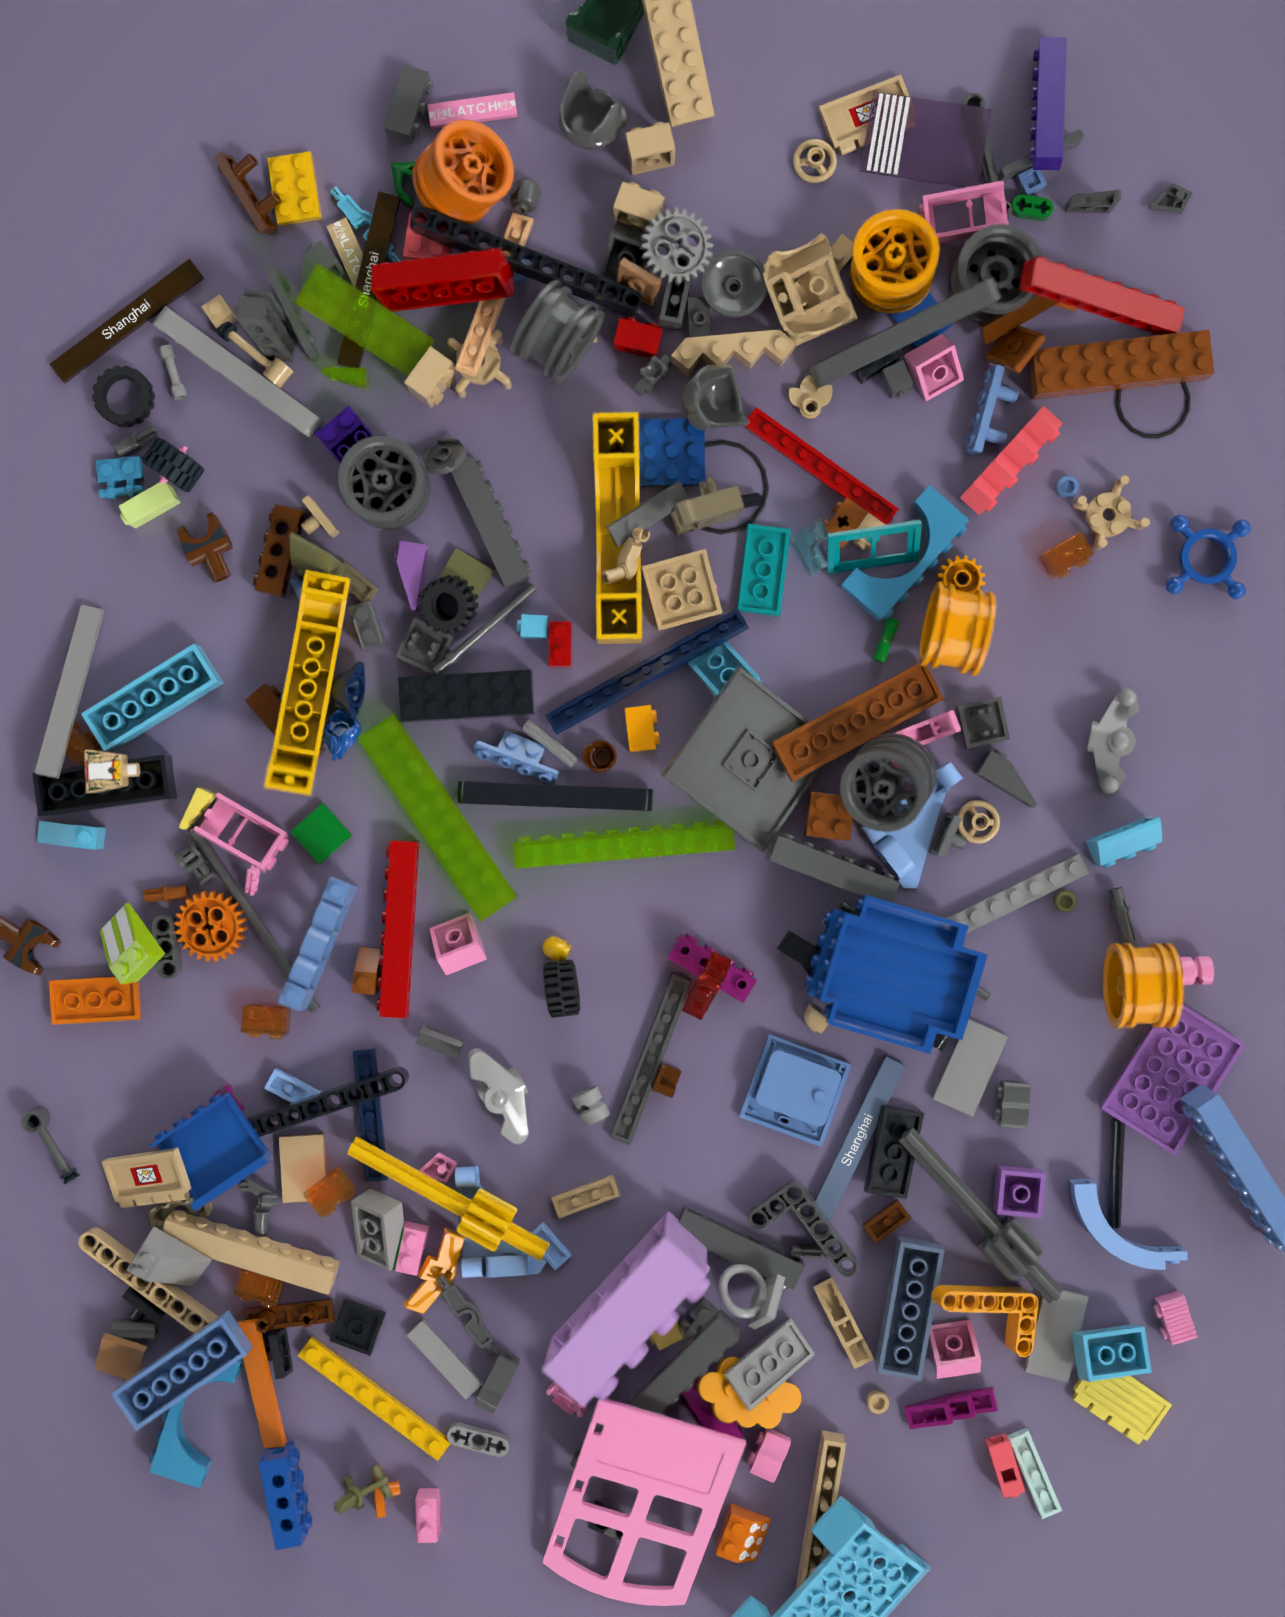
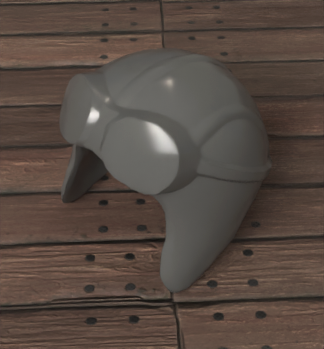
[559,70,627,150]
[682,365,750,430]

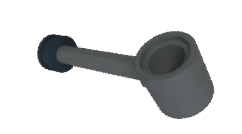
[21,1107,80,1185]

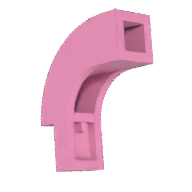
[895,710,961,745]

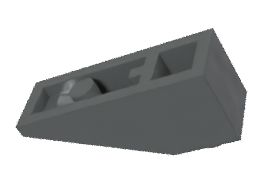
[974,750,1037,808]

